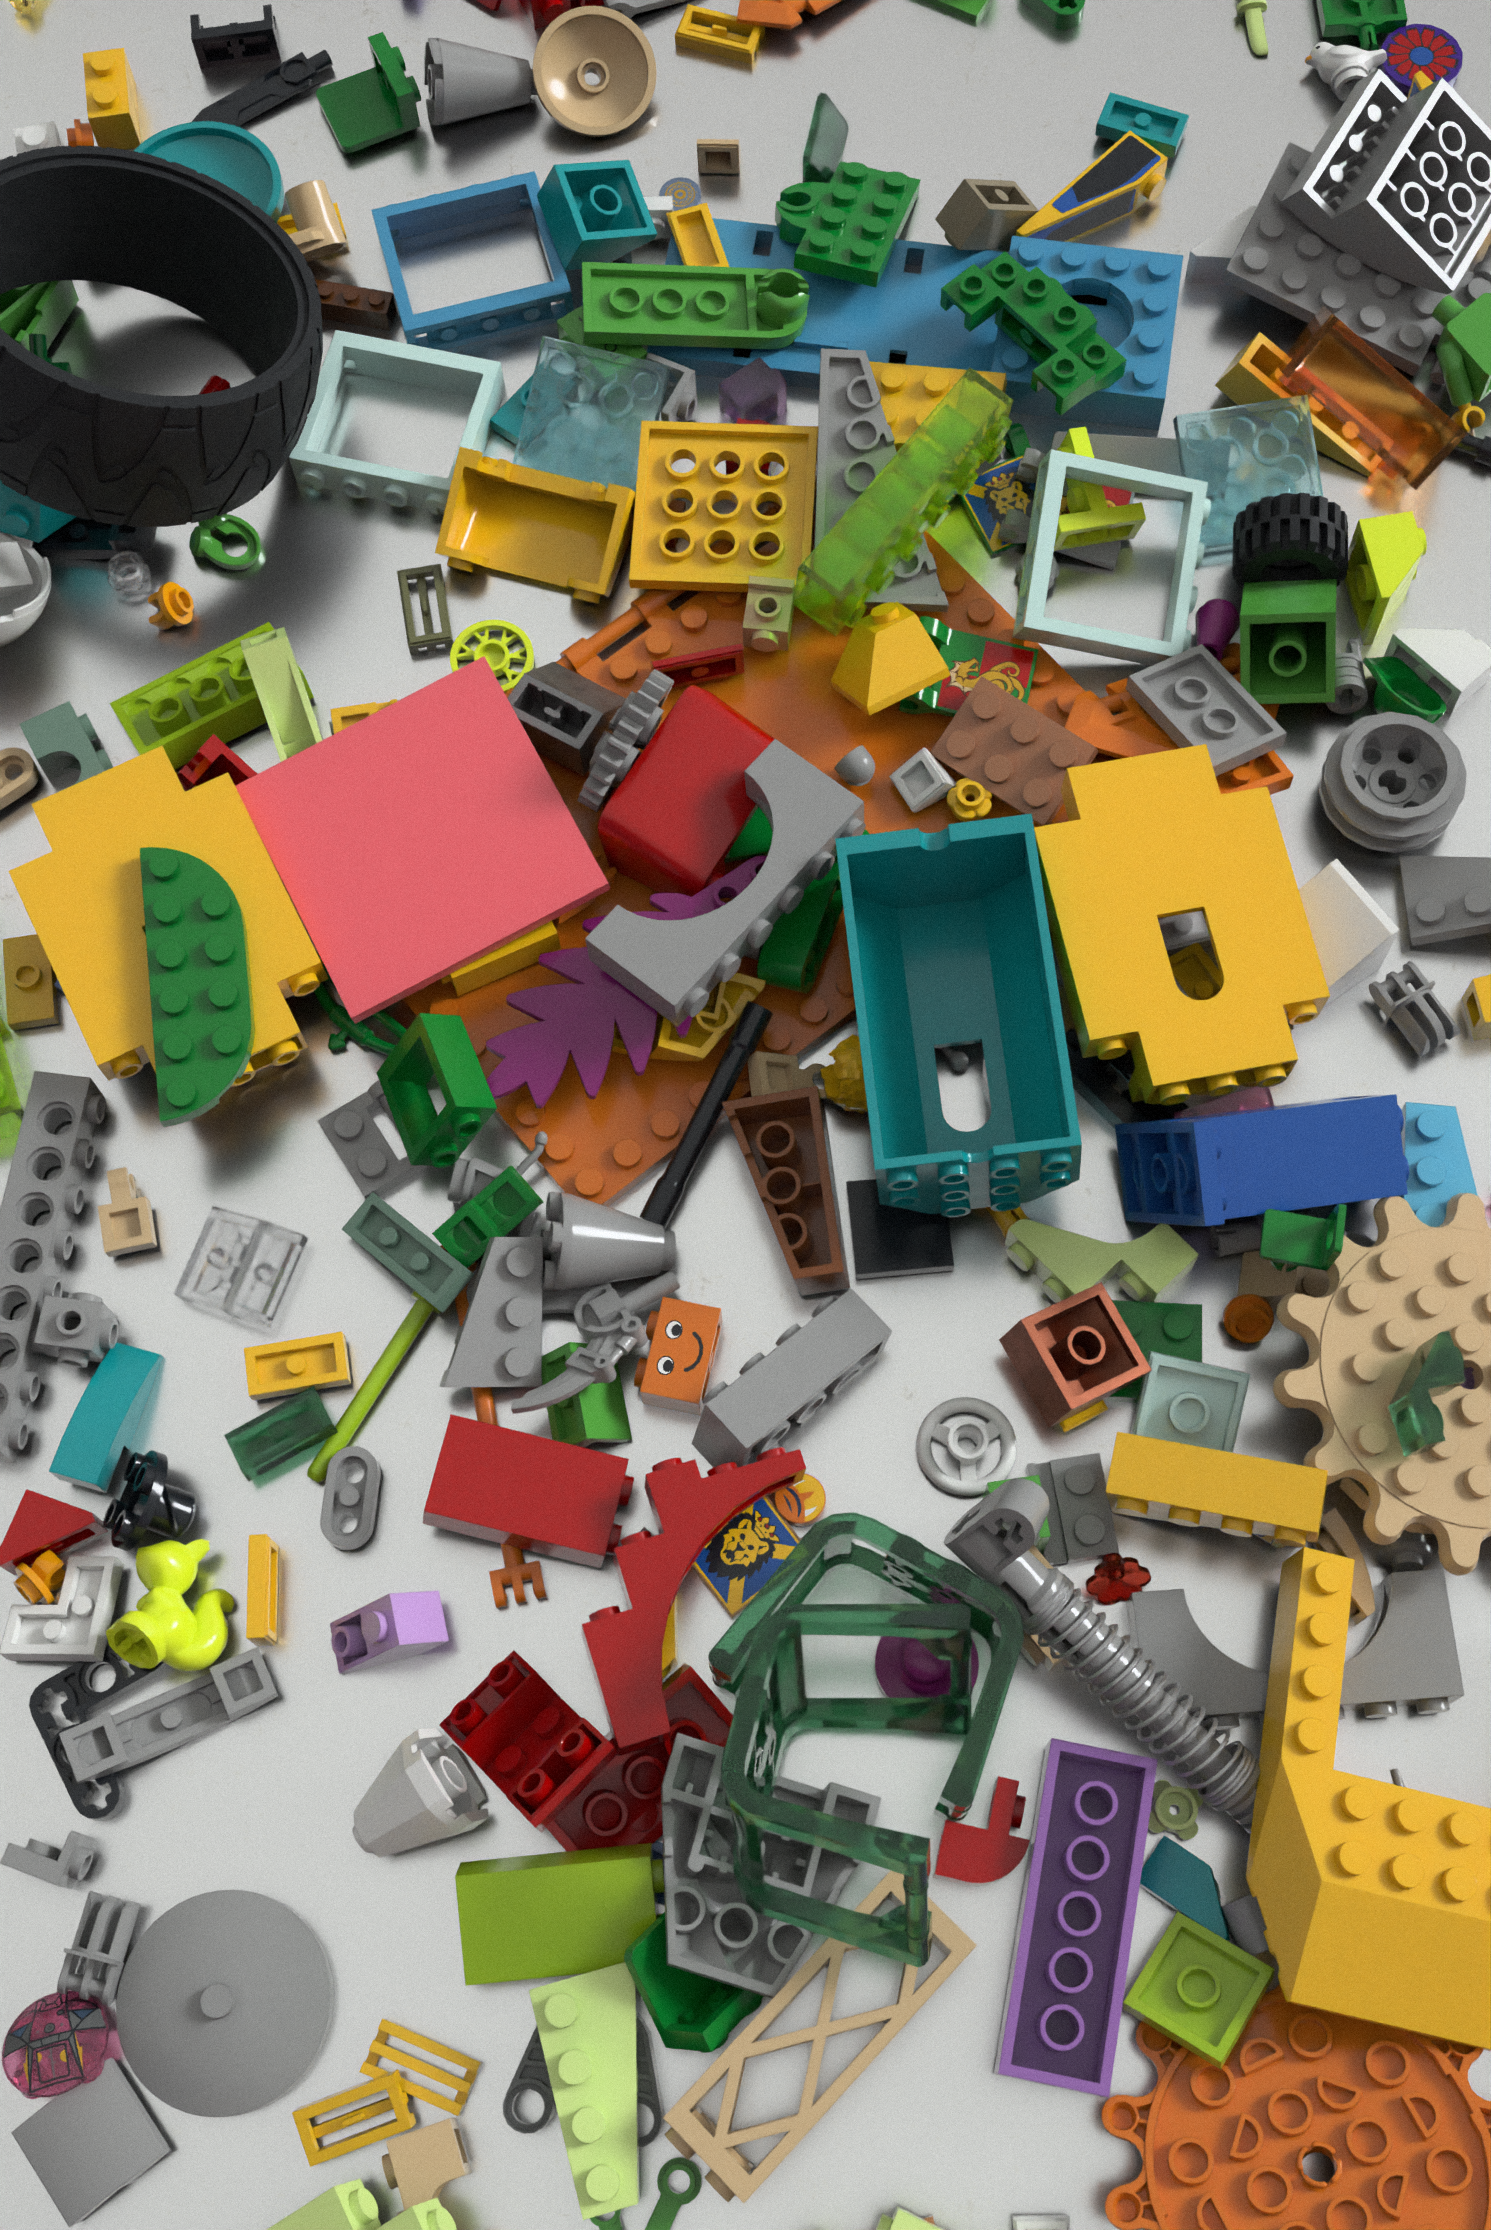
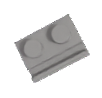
[1026,1453,1119,1566]

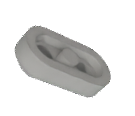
[320,1446,381,1550]

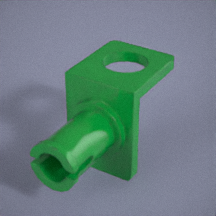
[1259,1204,1347,1272]

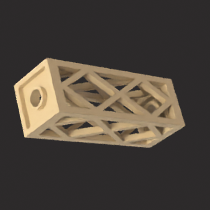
[663,1865,977,2203]

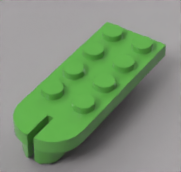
[581,262,810,349]

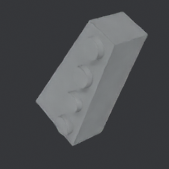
[691,1288,892,1467]

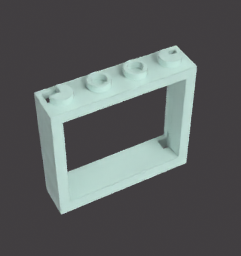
[289,330,506,515]
[1012,449,1211,666]

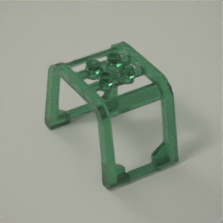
[708,1512,1024,1823]
[721,1603,973,1967]

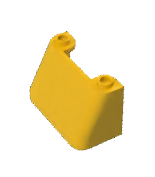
[435,447,636,604]

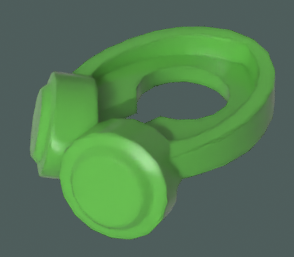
[189,513,261,570]

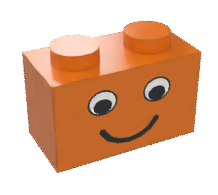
[634,1297,723,1416]

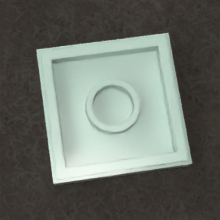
[1130,1351,1250,1453]

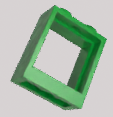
[376,1013,497,1168]

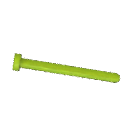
[307,1290,441,1483]

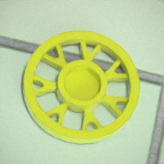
[450,620,534,693]

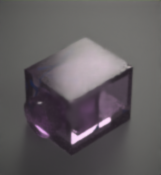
[718,357,788,424]

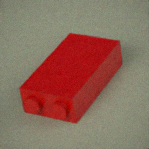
[423,1414,634,1568]

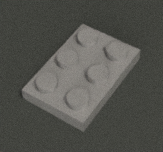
[1126,644,1287,776]

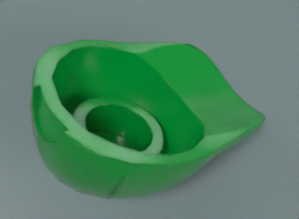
[1362,656,1447,724]

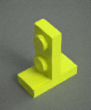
[1054,426,1146,551]

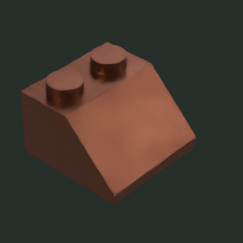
[999,1282,1152,1428]

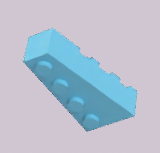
[1398,1102,1478,1227]

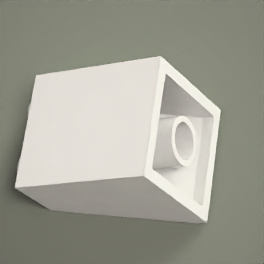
[1287,859,1400,1029]

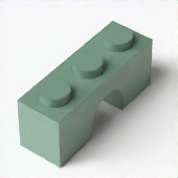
[19,701,113,785]

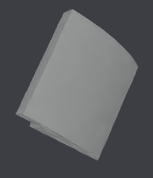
[1281,69,1491,295]

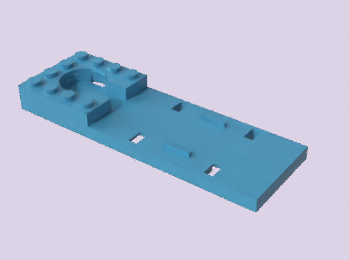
[647,218,1183,430]

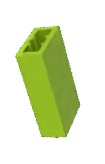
[455,1843,665,1986]

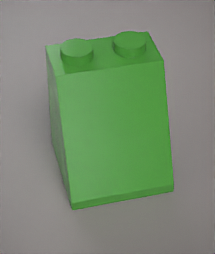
[1240,579,1337,704]

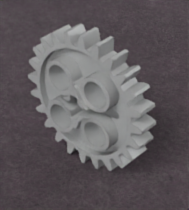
[577,669,674,812]

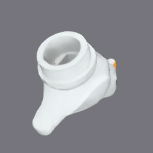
[1305,42,1387,102]

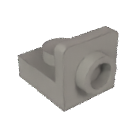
[0,1831,94,1889]

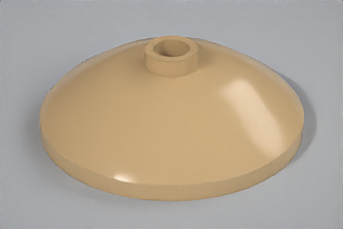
[532,6,657,137]

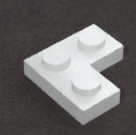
[0,1556,124,1662]

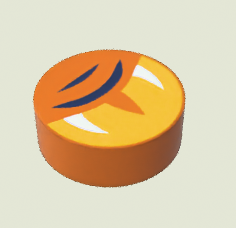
[775,1474,826,1527]

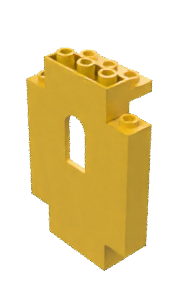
[1034,744,1330,1105]
[9,746,328,1087]

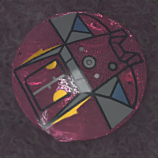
[2,1991,109,2099]

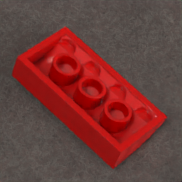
[546,1663,759,1852]

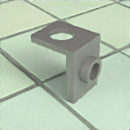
[646,353,697,422]

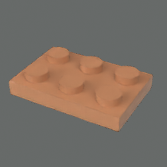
[930,676,1098,826]

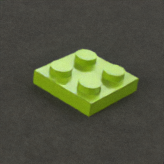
[1123,1911,1275,2070]

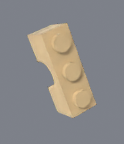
[382,2117,488,2230]

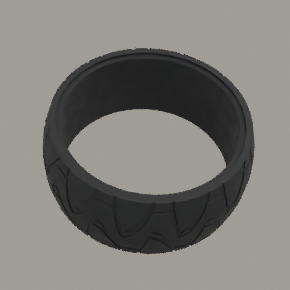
[0,146,323,527]

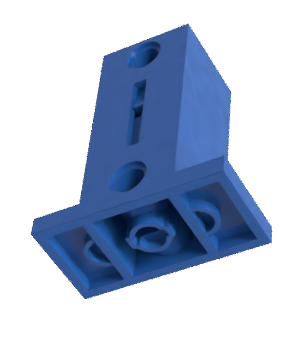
[1115,1094,1409,1227]

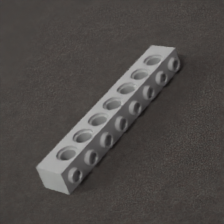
[0,1071,106,1463]

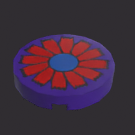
[1378,24,1463,96]

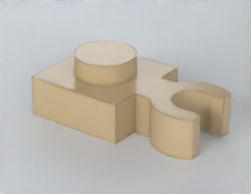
[747,1051,827,1100]

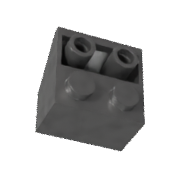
[508,662,626,776]

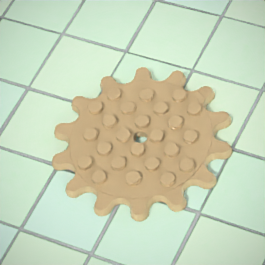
[1273,1193,1491,1576]

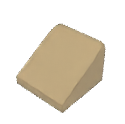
[697,139,741,174]

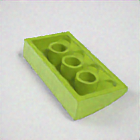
[110,622,314,770]

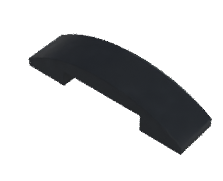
[32,517,157,559]

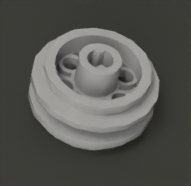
[1319,712,1467,853]

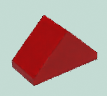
[0,1489,108,1575]

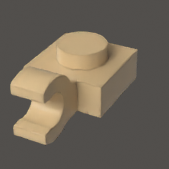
[98,1167,157,1257]

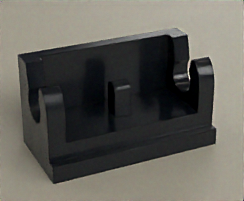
[190,4,281,69]

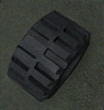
[1232,493,1348,589]

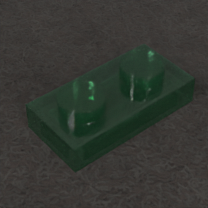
[224,1386,338,1482]

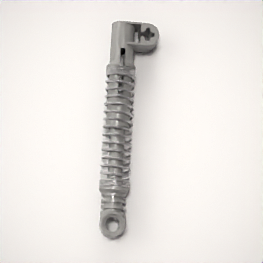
[943,1478,1260,1834]

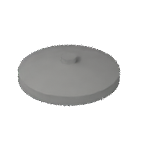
[116,1890,334,2117]

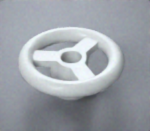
[916,1397,1017,1496]

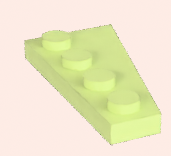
[529,1962,639,2220]

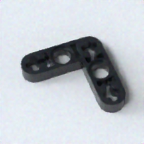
[29,1645,169,1821]

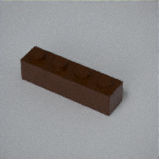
[315,279,397,331]

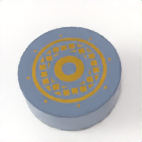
[659,177,702,211]

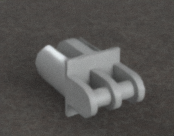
[1368,961,1461,1057]
[57,1891,140,2006]

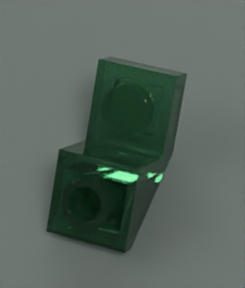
[1388,1331,1466,1457]

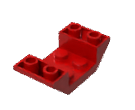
[439,1650,618,1833]

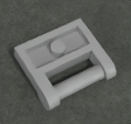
[317,1080,428,1200]

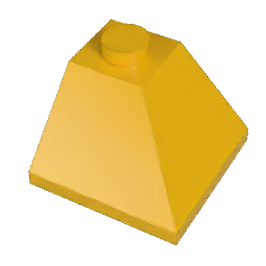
[831,602,951,716]

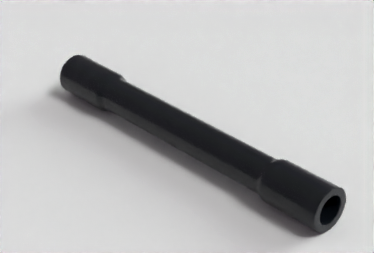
[639,1001,773,1230]

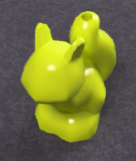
[106,1539,234,1671]

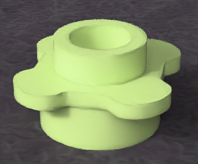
[1148,1780,1203,1840]

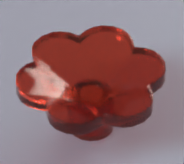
[1085,1553,1151,1605]

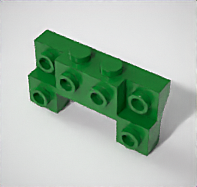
[940,251,1127,416]

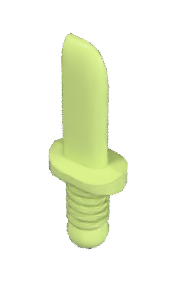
[1236,0,1268,56]

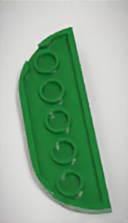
[140,847,255,1127]

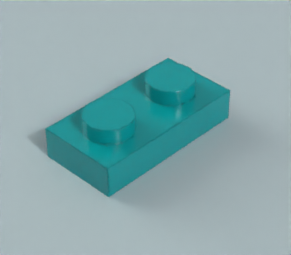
[1095,92,1189,158]

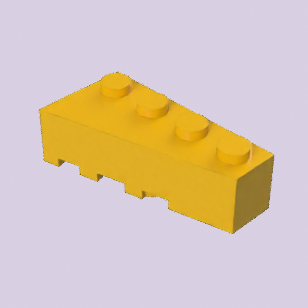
[1106,1432,1328,1547]

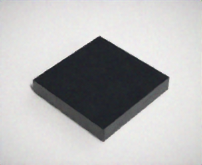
[846,1179,954,1279]

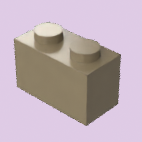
[935,179,1039,251]

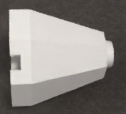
[352,1727,489,1858]

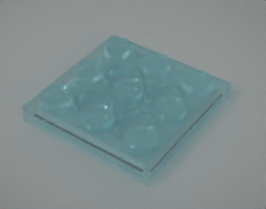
[512,336,671,492]
[1173,395,1324,550]

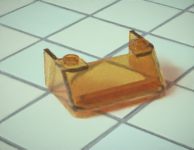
[1278,306,1467,491]

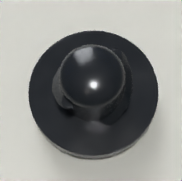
[103,1450,196,1551]

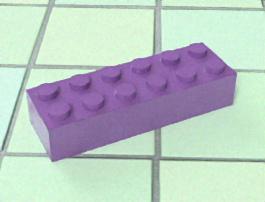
[994,1738,1158,2097]

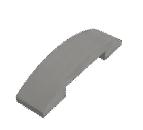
[59,1647,278,1784]

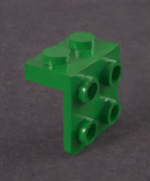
[316,32,421,153]
[624,1912,764,2053]

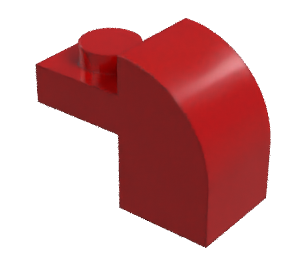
[932,1776,1030,1887]

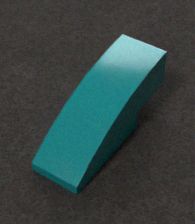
[49,1342,163,1493]

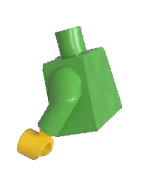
[1432,293,1491,433]

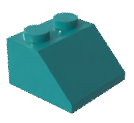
[537,160,657,270]

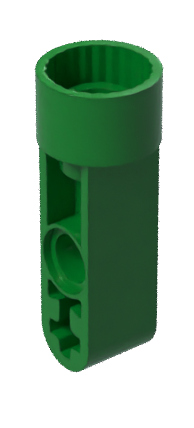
[757,830,869,993]

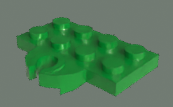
[775,161,921,288]

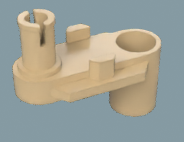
[285,180,347,262]

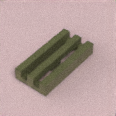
[397,564,454,655]

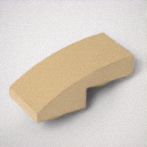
[1312,1508,1375,1625]

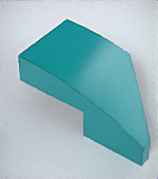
[1140,1835,1230,1941]

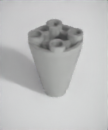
[540,1192,676,1291]

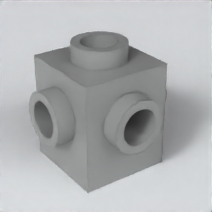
[34,1292,119,1367]

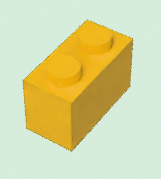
[83,48,141,150]

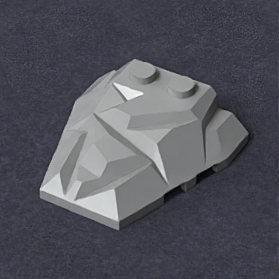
[661,1733,881,1999]

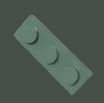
[341,1192,475,1313]

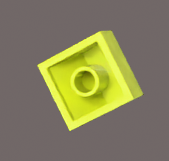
[1345,511,1427,646]

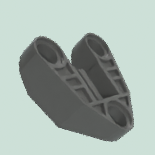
[503,2011,664,2147]

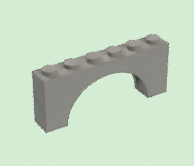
[585,739,866,1027]
[1126,1569,1464,1730]

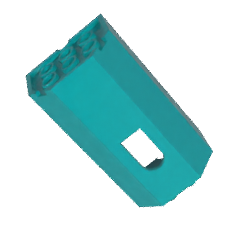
[835,814,1082,1217]

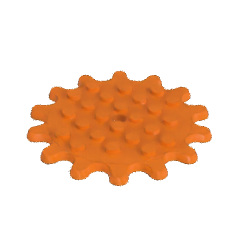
[1102,1984,1491,2230]

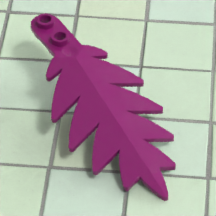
[486,856,767,1109]

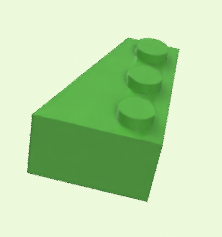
[0,280,79,350]

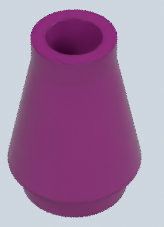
[1195,598,1240,661]

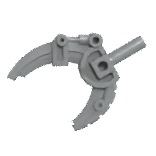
[511,1271,680,1414]

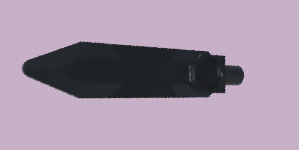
[192,50,333,127]

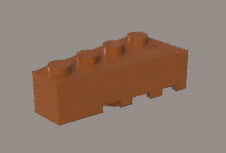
[722,1086,850,1296]

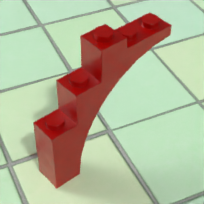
[581,1447,806,1756]

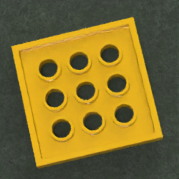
[629,420,818,595]

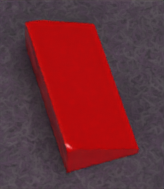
[650,643,745,688]

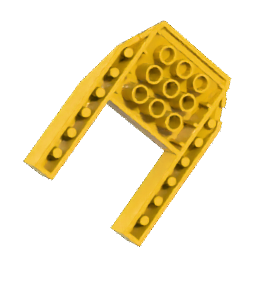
[1246,1547,1491,2051]

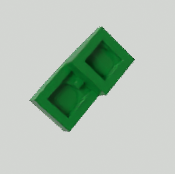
[432,1165,544,1268]

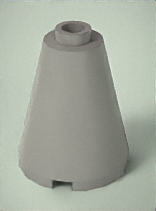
[424,37,537,126]

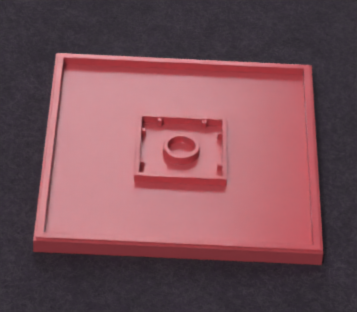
[235,656,611,1024]

